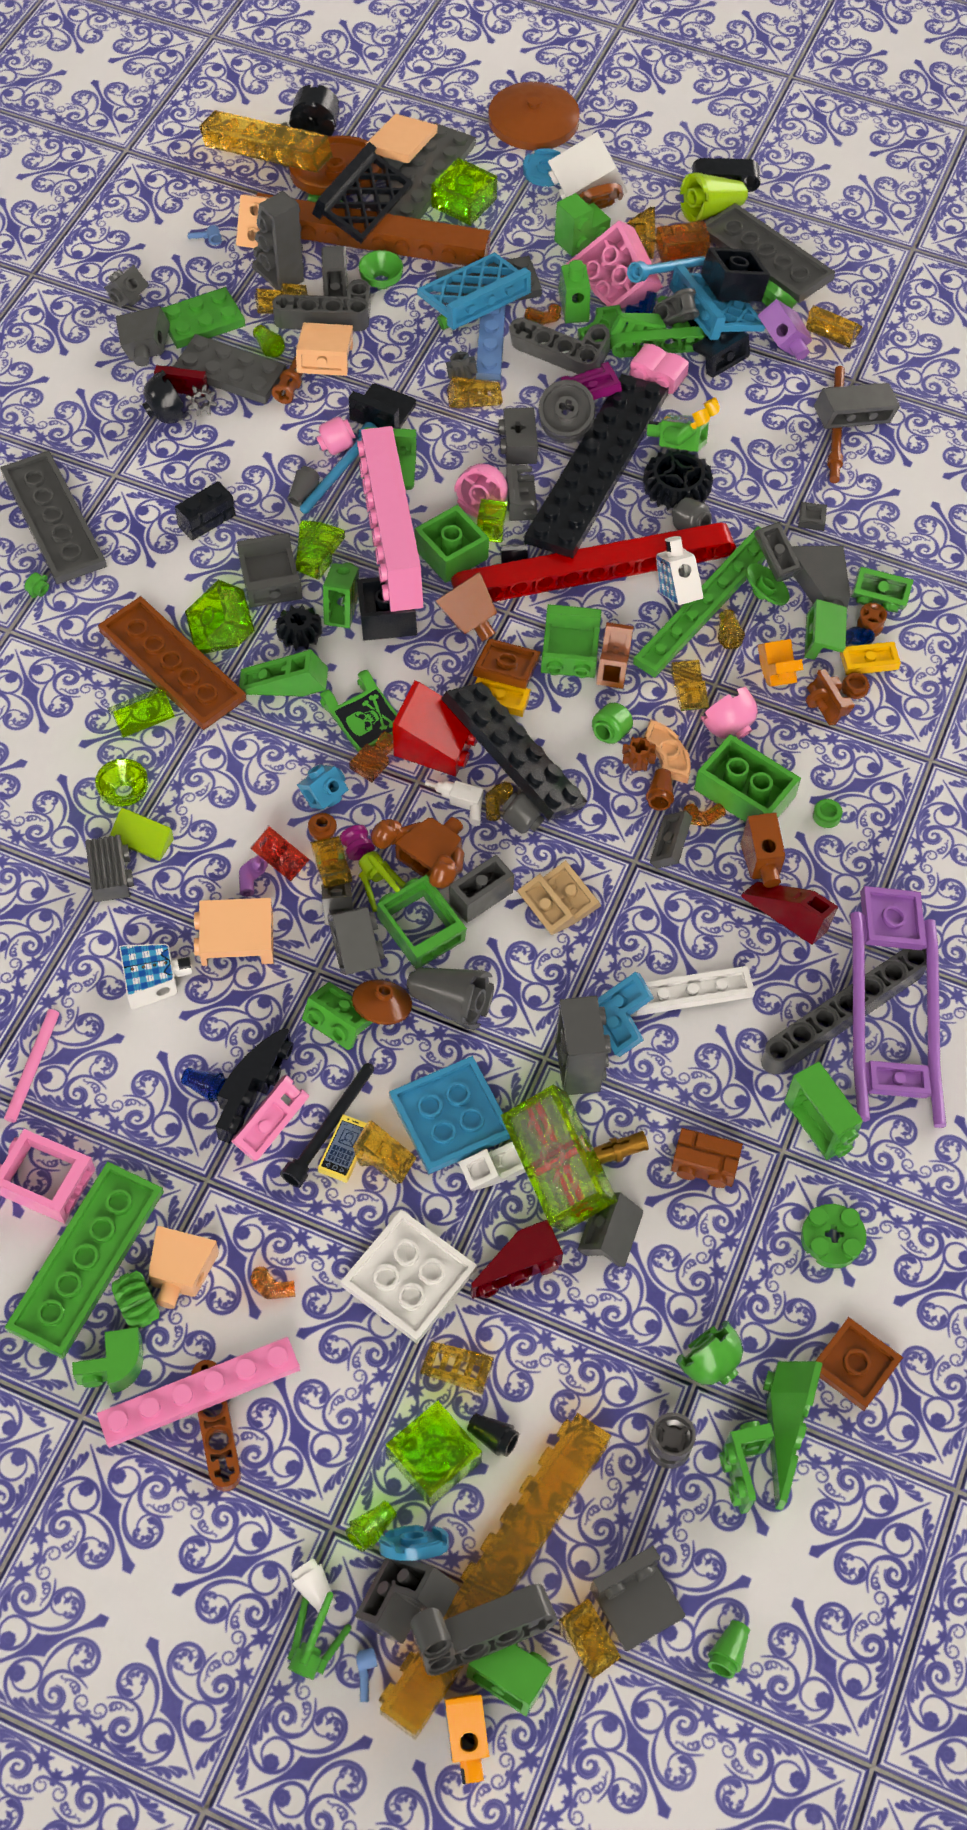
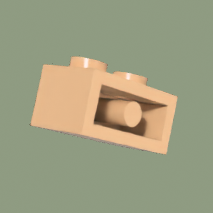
[236,194,269,248]

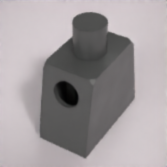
[116,306,170,367]

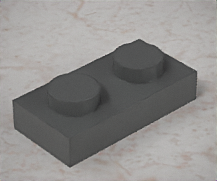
[650,810,692,869]

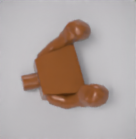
[371,817,465,889]

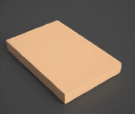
[366,113,438,164]

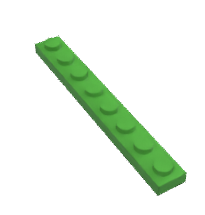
[633,526,766,678]

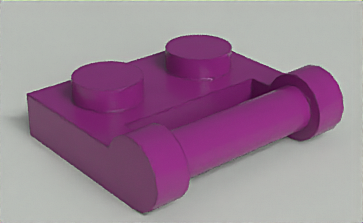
[560,362,622,400]

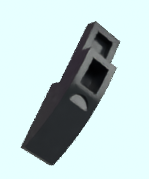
[215,1028,294,1144]

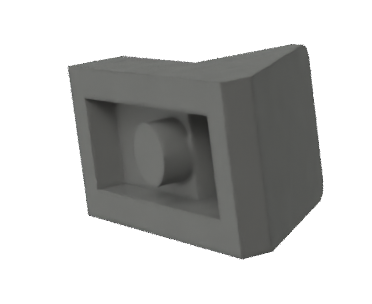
[321,882,353,926]

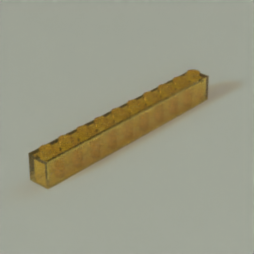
[378,1413,612,1740]

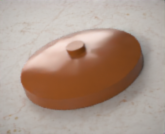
[488,81,580,151]
[289,136,383,196]

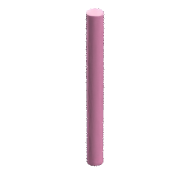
[4,1009,60,1123]

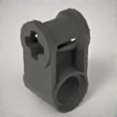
[652,288,700,326]

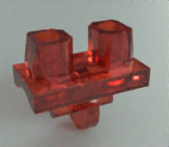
[250,825,310,882]

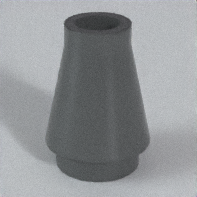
[287,466,320,507]

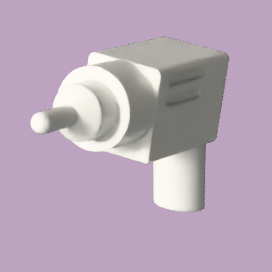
[425,780,484,826]

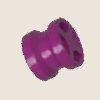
[340,825,375,861]

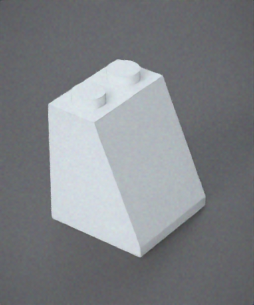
[548,132,628,200]

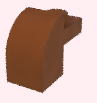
[596,622,634,689]

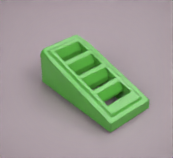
[609,313,666,344]

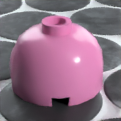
[454,464,508,518]
[700,686,758,740]

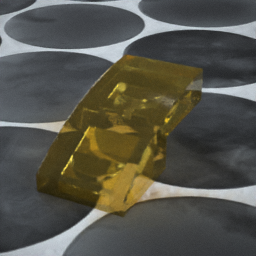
[255,283,308,314]
[671,660,709,711]
[310,836,353,888]

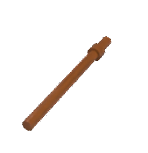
[827,366,845,483]

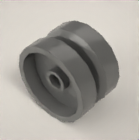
[538,379,595,444]

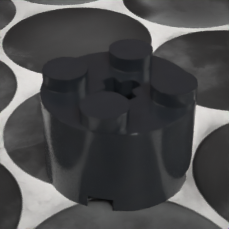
[289,85,340,142]

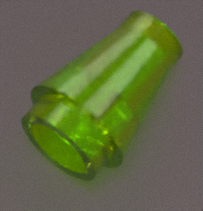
[253,325,285,358]
[345,1501,397,1552]

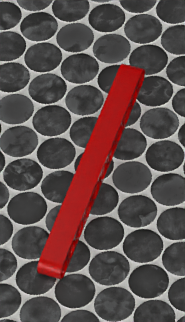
[451,522,736,602]

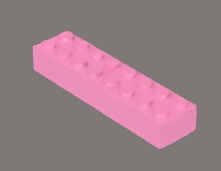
[357,426,423,612]

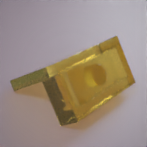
[806,305,862,348]

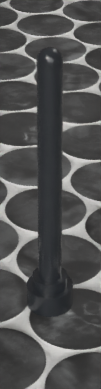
[280,1063,374,1188]

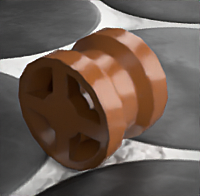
[857,603,887,637]

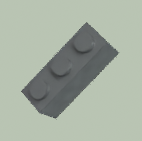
[814,383,900,429]

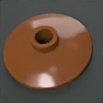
[352,980,412,1025]

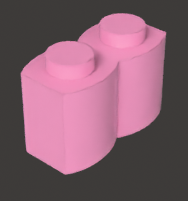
[630,344,689,394]

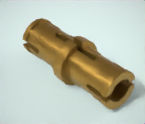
[584,1131,649,1169]

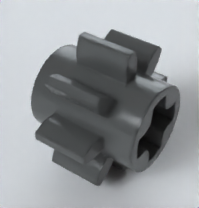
[446,351,478,384]
[185,384,217,417]

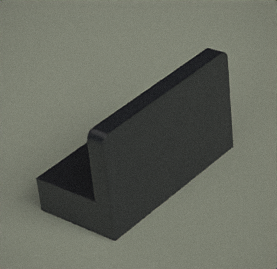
[693,332,750,378]

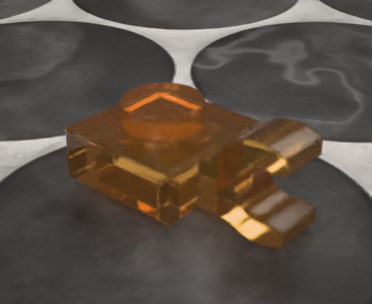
[349,731,393,783]

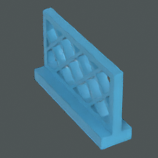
[417,252,531,330]
[669,265,765,340]

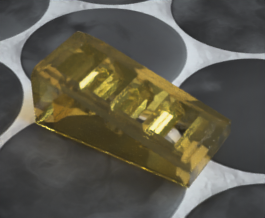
[447,377,503,408]
[420,1341,494,1395]

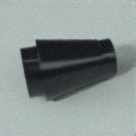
[467,1413,519,1457]

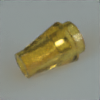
[718,609,745,649]

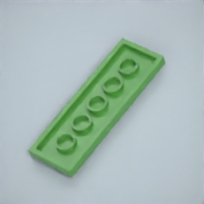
[5,1161,164,1359]

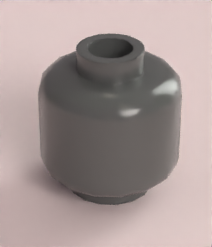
[672,497,712,530]
[501,791,545,834]

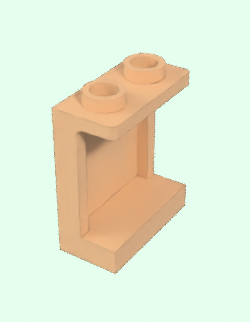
[296,322,353,376]
[194,898,274,966]

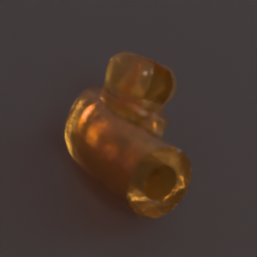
[683,803,726,827]

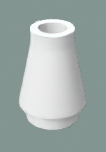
[290,1558,337,1614]

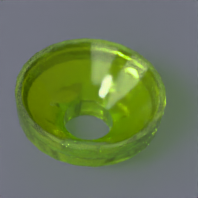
[95,758,148,807]

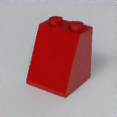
[393,680,478,777]

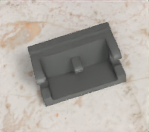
[506,463,538,521]

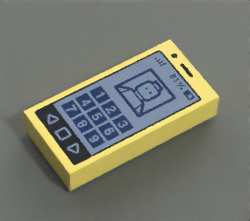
[318,1115,372,1183]

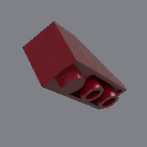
[741,881,838,945]
[471,1219,563,1299]

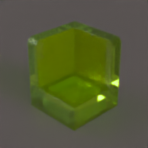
[477,499,507,543]

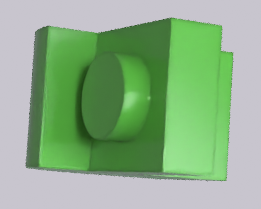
[72,1327,143,1393]

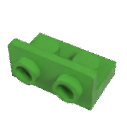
[302,982,373,1050]

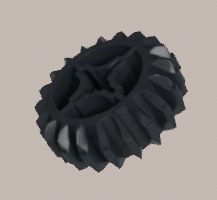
[643,449,713,511]

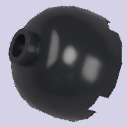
[142,370,190,424]

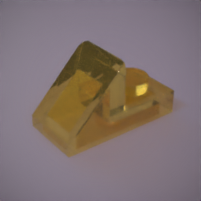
[627,207,655,259]
[353,1120,417,1184]
[559,1598,621,1679]

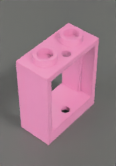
[0,1129,96,1224]

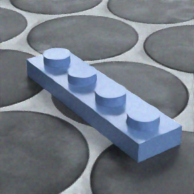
[476,305,505,381]

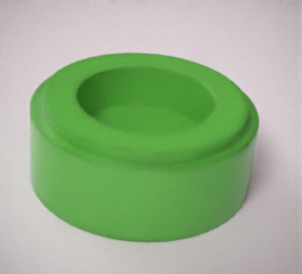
[813,799,843,828]

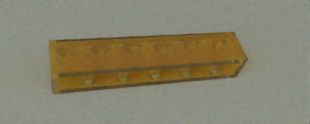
[199,110,333,173]

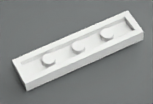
[636,966,755,1016]

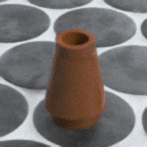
[646,768,674,811]

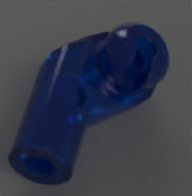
[846,627,875,647]

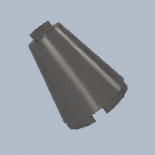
[407,967,494,1030]

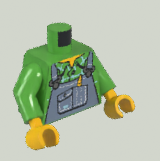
[647,397,720,452]

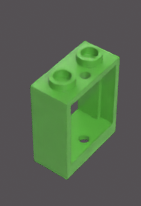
[377,875,467,969]
[784,1061,863,1160]

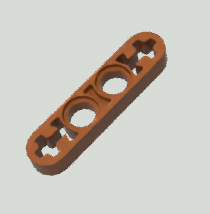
[191,1360,241,1492]

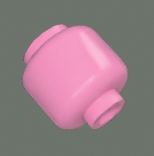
[316,417,356,455]

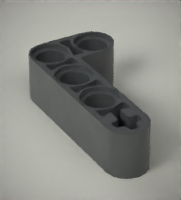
[272,279,371,331]
[509,318,611,374]
[410,1584,558,1676]

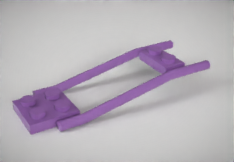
[850,886,947,1128]

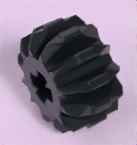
[276,604,322,651]

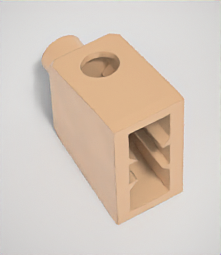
[148,1226,219,1309]

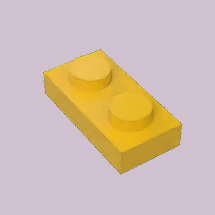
[840,642,901,675]
[475,677,531,717]

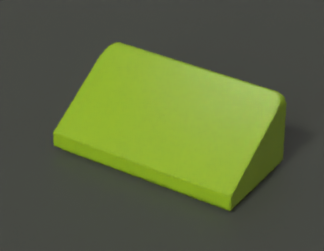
[109,808,174,861]

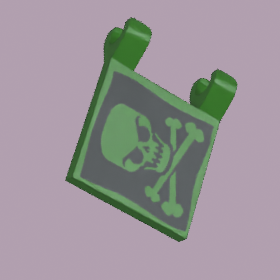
[320,670,397,754]

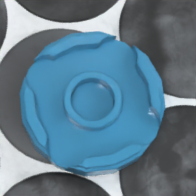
[523,148,561,187]
[379,1525,449,1561]

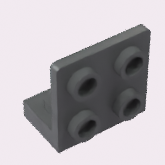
[590,1546,685,1651]

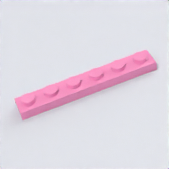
[97,1337,300,1448]

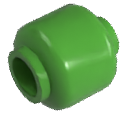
[592,703,633,744]

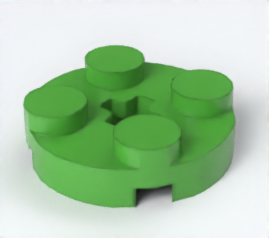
[801,1204,866,1269]

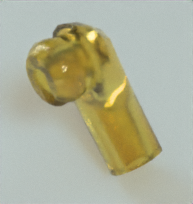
[485,782,514,821]

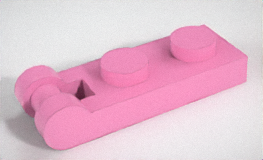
[231,1075,309,1161]

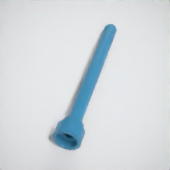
[627,256,705,283]
[300,422,378,514]

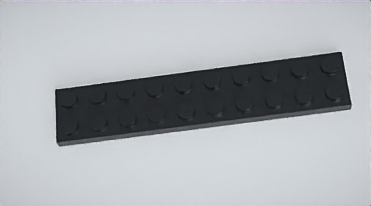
[524,374,669,558]

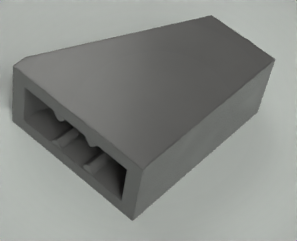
[792,546,851,608]

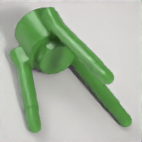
[287,1592,352,1680]

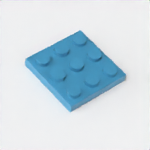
[389,1056,513,1175]

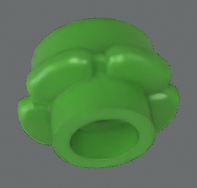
[24,572,49,598]

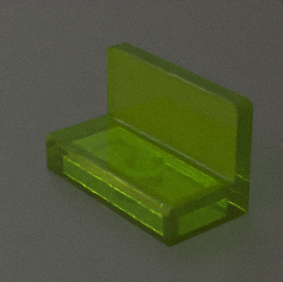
[107,688,175,738]

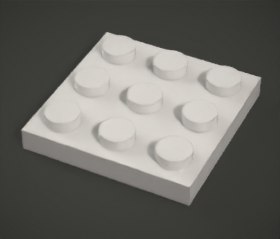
[340,1209,477,1344]

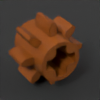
[622,737,656,771]

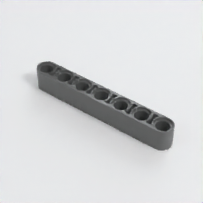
[761,948,927,1075]

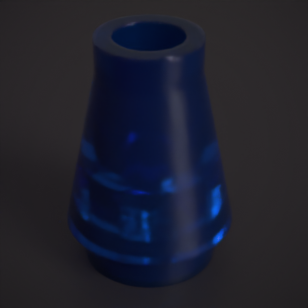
[181,1067,227,1102]

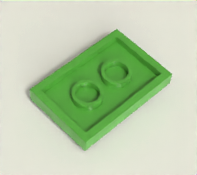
[162,287,246,349]

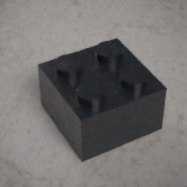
[701,247,770,303]
[357,577,417,641]

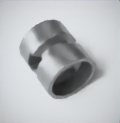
[648,1413,696,1469]

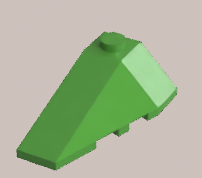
[763,1361,823,1510]

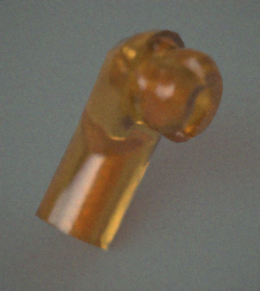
[524,304,562,325]
[250,1266,296,1299]

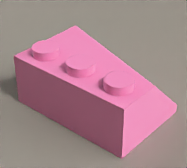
[565,220,663,309]

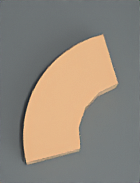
[644,719,691,784]

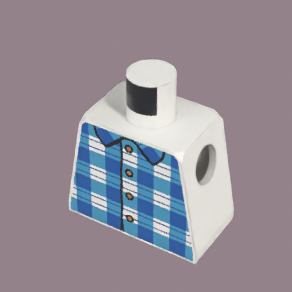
[656,536,704,605]
[119,944,193,1010]

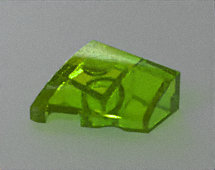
[296,521,345,580]

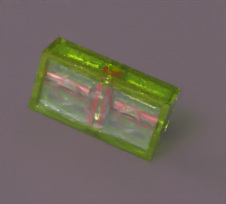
[500,1084,618,1232]

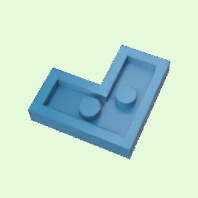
[598,972,654,1057]

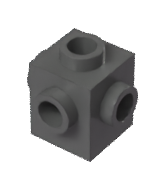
[104,265,149,308]

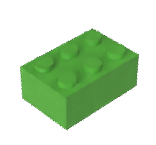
[694,734,801,822]

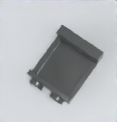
[237,533,303,608]

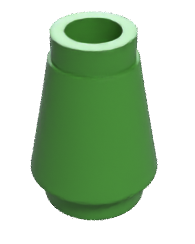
[708,1620,750,1679]

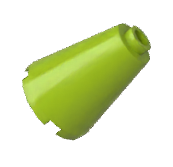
[680,172,748,222]

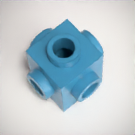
[297,764,349,809]

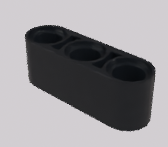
[692,158,760,192]

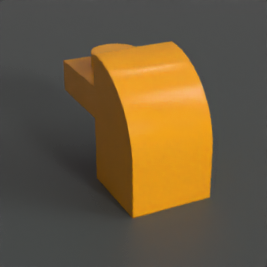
[758,639,804,687]

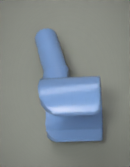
[188,225,222,245]
[356,1647,378,1702]

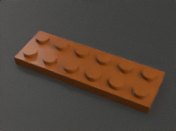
[98,596,246,730]

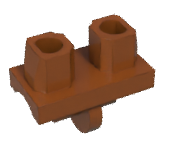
[806,669,855,725]

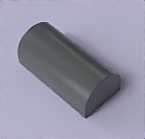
[754,522,802,582]

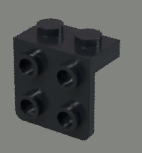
[348,384,416,429]

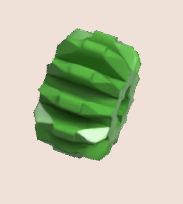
[112,1270,160,1328]

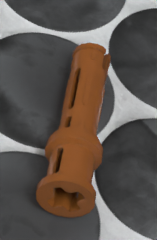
[272,356,303,404]

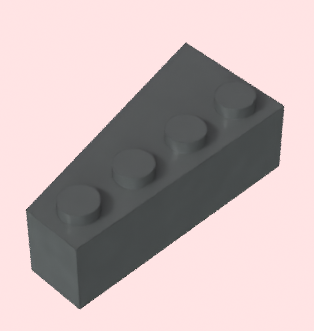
[252,191,304,294]

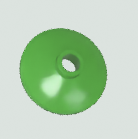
[746,563,790,606]

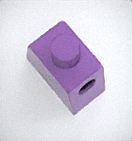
[757,299,812,360]

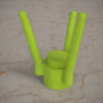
[358,851,406,912]

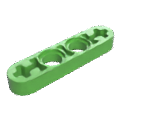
[610,326,706,358]

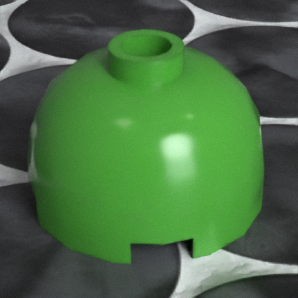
[676,1320,743,1385]

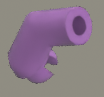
[239,855,268,897]

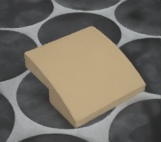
[517,860,601,935]

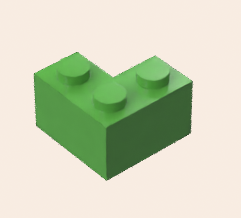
[554,193,611,257]

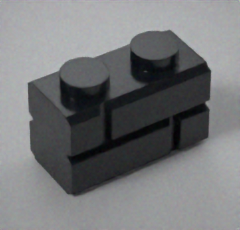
[175,481,236,541]

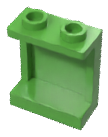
[541,604,602,678]

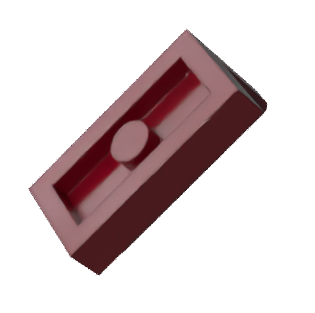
[154,365,209,397]

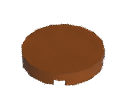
[579,183,624,209]

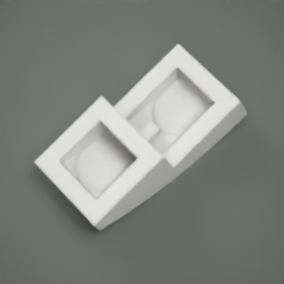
[458,1139,532,1191]

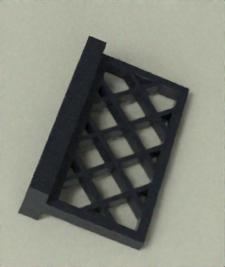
[312,142,413,244]

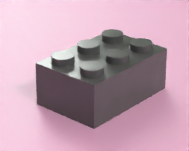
[555,996,611,1096]

